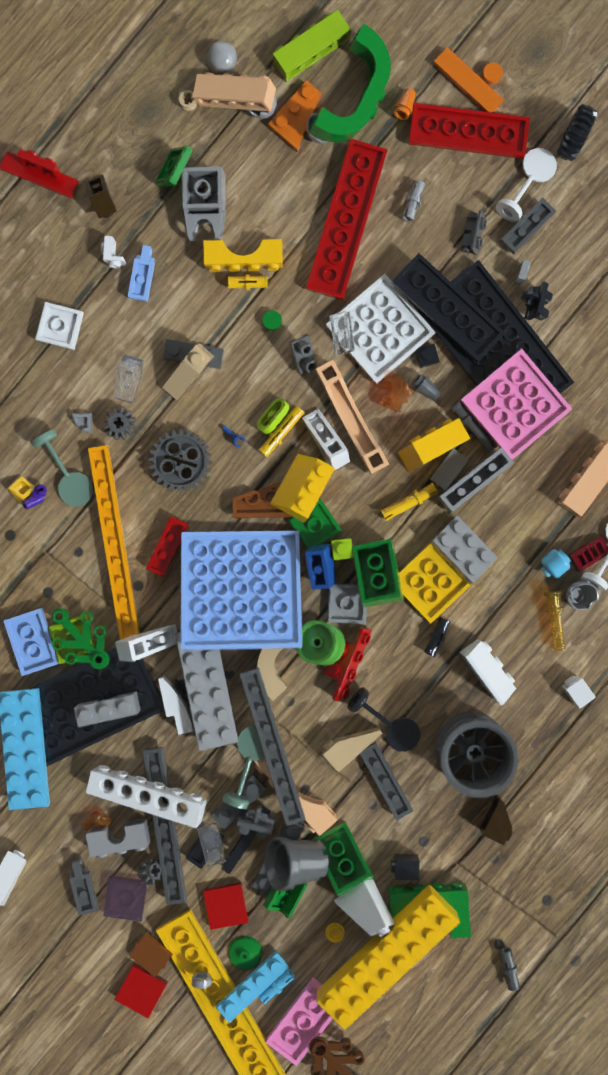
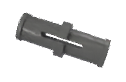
[499,947,520,991]

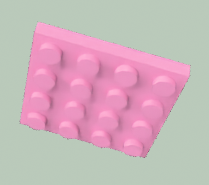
[460,349,572,460]

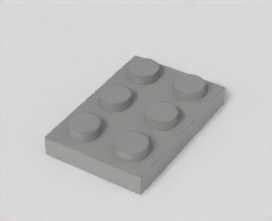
[430,515,498,585]

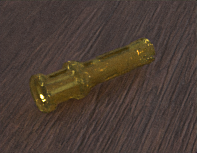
[544,590,566,650]

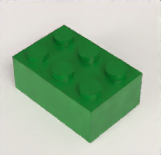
[352,539,404,608]

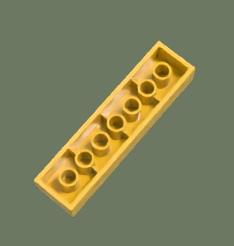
[317,884,460,1030]

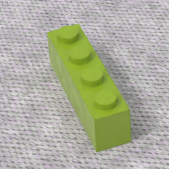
[273,10,351,82]

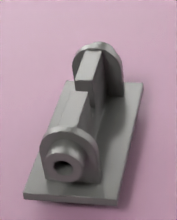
[461,210,487,256]

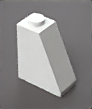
[0,850,27,906]
[334,879,395,937]

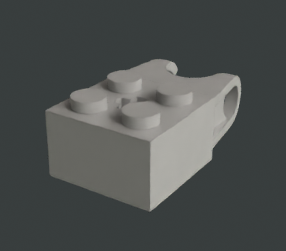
[182,167,226,241]

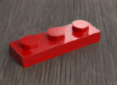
[146,516,189,577]

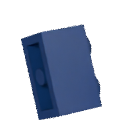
[305,544,337,590]

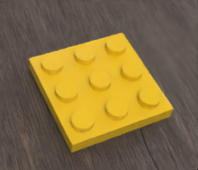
[399,543,472,624]

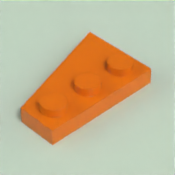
[268,80,321,152]

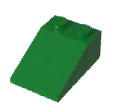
[312,822,375,896]

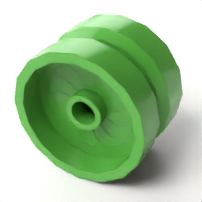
[296,620,345,666]

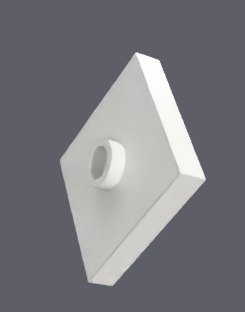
[35,302,84,350]

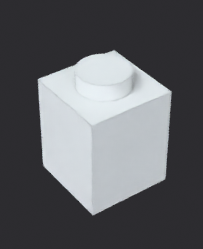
[561,676,596,708]

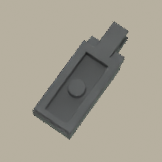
[69,857,99,915]

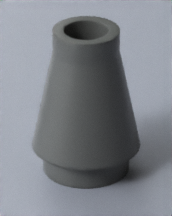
[412,374,441,401]

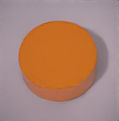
[482,62,503,85]

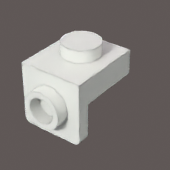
[101,236,126,268]

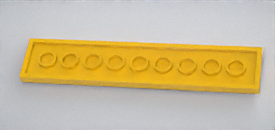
[156,909,286,1075]

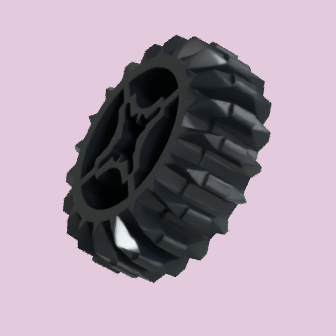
[557,104,597,161]

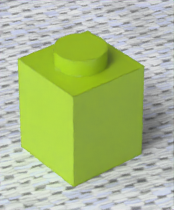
[331,538,353,560]

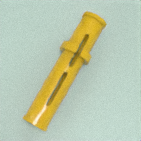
[258,405,305,458]
[381,483,438,521]

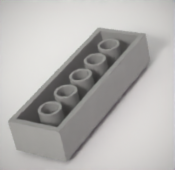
[175,632,238,751]

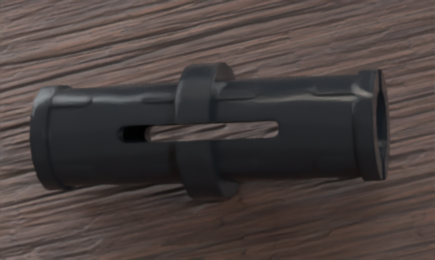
[424,617,451,657]

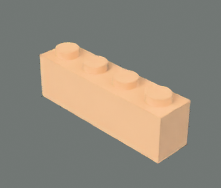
[192,73,276,111]
[558,440,608,517]

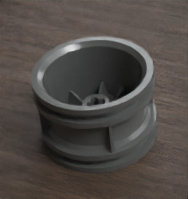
[435,712,518,798]

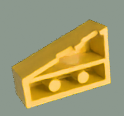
[397,418,470,473]

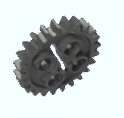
[148,429,213,493]

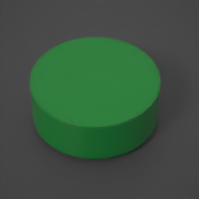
[263,310,282,331]

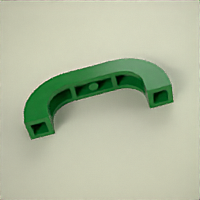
[309,23,391,142]

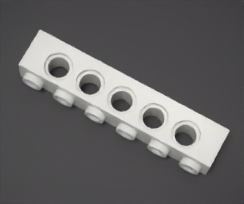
[86,765,207,828]

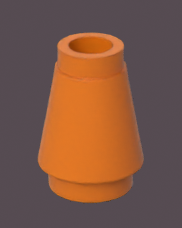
[394,88,416,120]

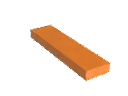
[433,47,504,113]

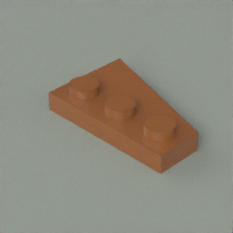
[233,482,292,518]

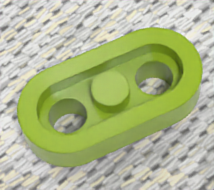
[257,398,289,434]

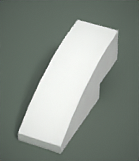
[158,676,194,735]

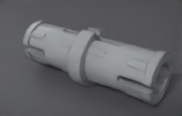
[402,180,425,222]

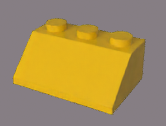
[270,454,335,523]

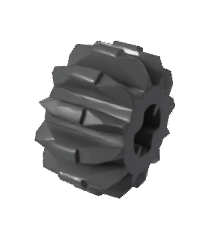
[103,407,137,440]

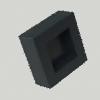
[415,343,440,369]

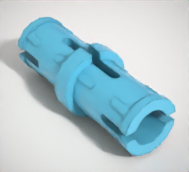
[258,968,295,1004]

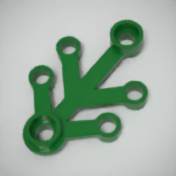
[52,608,110,669]

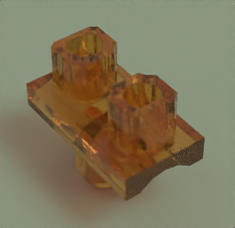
[381,374,414,412]

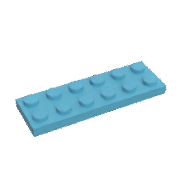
[0,688,50,810]

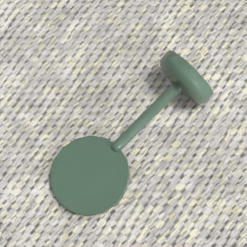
[30,429,93,507]
[222,725,265,809]

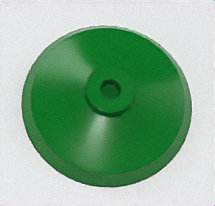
[228,936,262,970]

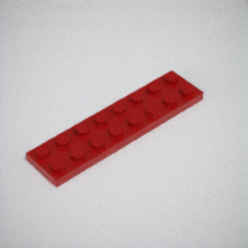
[306,138,388,301]

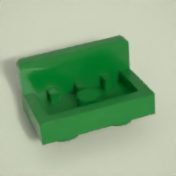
[263,883,307,918]

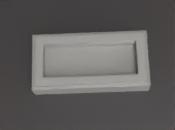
[429,448,469,491]

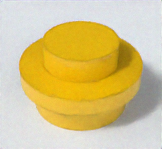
[325,922,345,943]

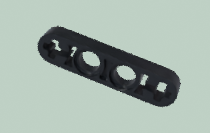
[221,805,271,874]

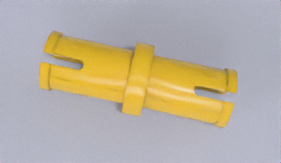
[228,274,268,290]

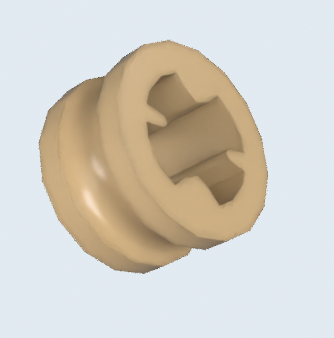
[179,90,197,112]

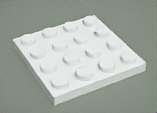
[326,274,436,384]

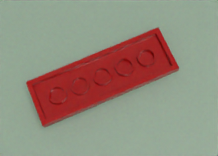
[408,103,530,159]

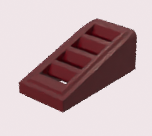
[568,536,608,572]

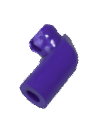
[22,484,47,510]

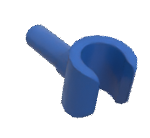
[222,426,246,447]

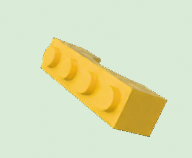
[204,239,283,272]

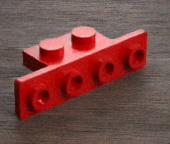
[0,149,79,198]
[323,627,372,702]

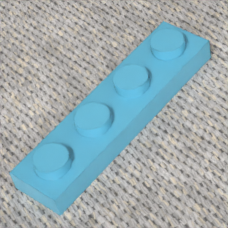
[216,950,289,1023]

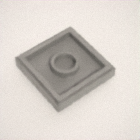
[327,583,367,624]

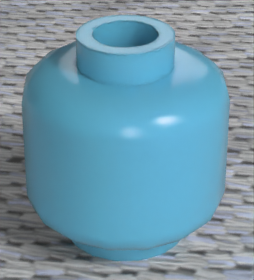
[541,549,571,578]

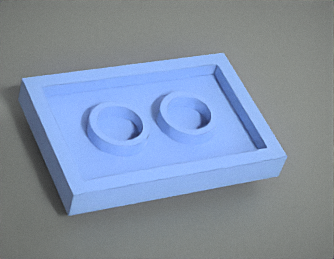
[4,608,59,676]

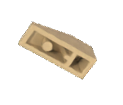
[162,343,214,400]
[322,727,383,772]

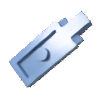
[128,245,155,302]

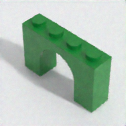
[388,881,471,939]

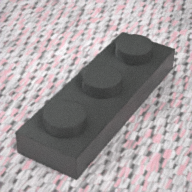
[500,198,556,255]
[163,339,224,369]
[211,773,267,829]

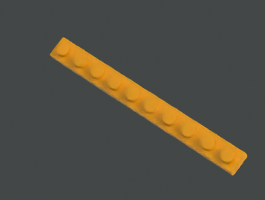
[88,445,140,640]

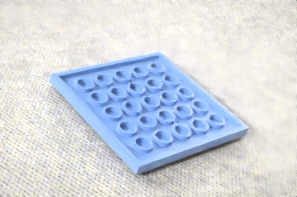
[181,531,302,650]

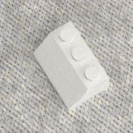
[459,639,516,706]

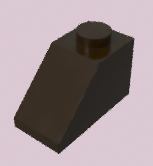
[85,175,117,219]
[479,795,512,845]

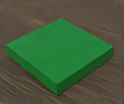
[155,146,193,187]
[289,498,342,549]

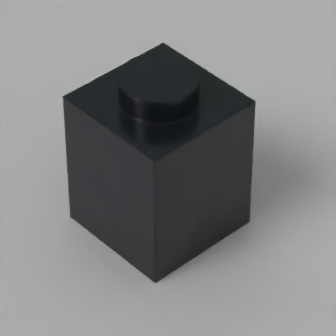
[391,854,420,881]

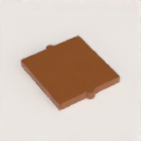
[129,932,173,977]

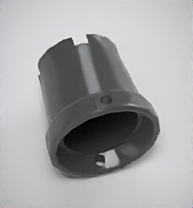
[264,837,328,892]

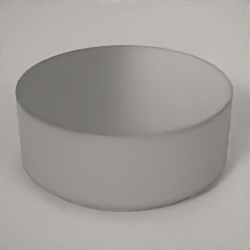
[192,972,211,988]

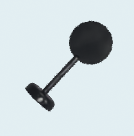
[347,687,420,752]

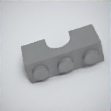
[74,691,141,727]
[86,818,151,858]

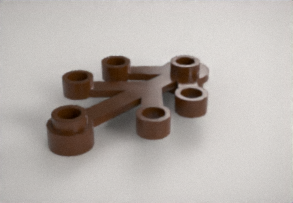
[309,1036,365,1075]

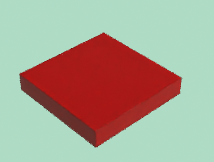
[203,882,249,930]
[114,963,168,1018]

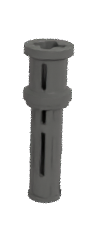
[450,401,498,453]

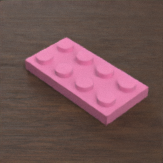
[265,977,333,1066]

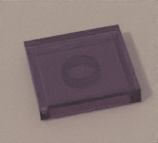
[103,876,147,922]

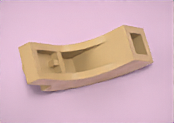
[257,648,288,701]

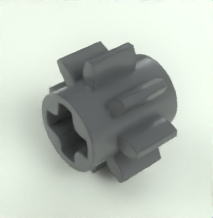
[137,859,161,885]

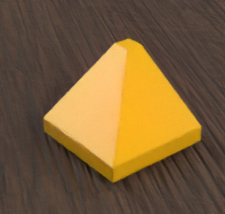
[8,476,35,505]

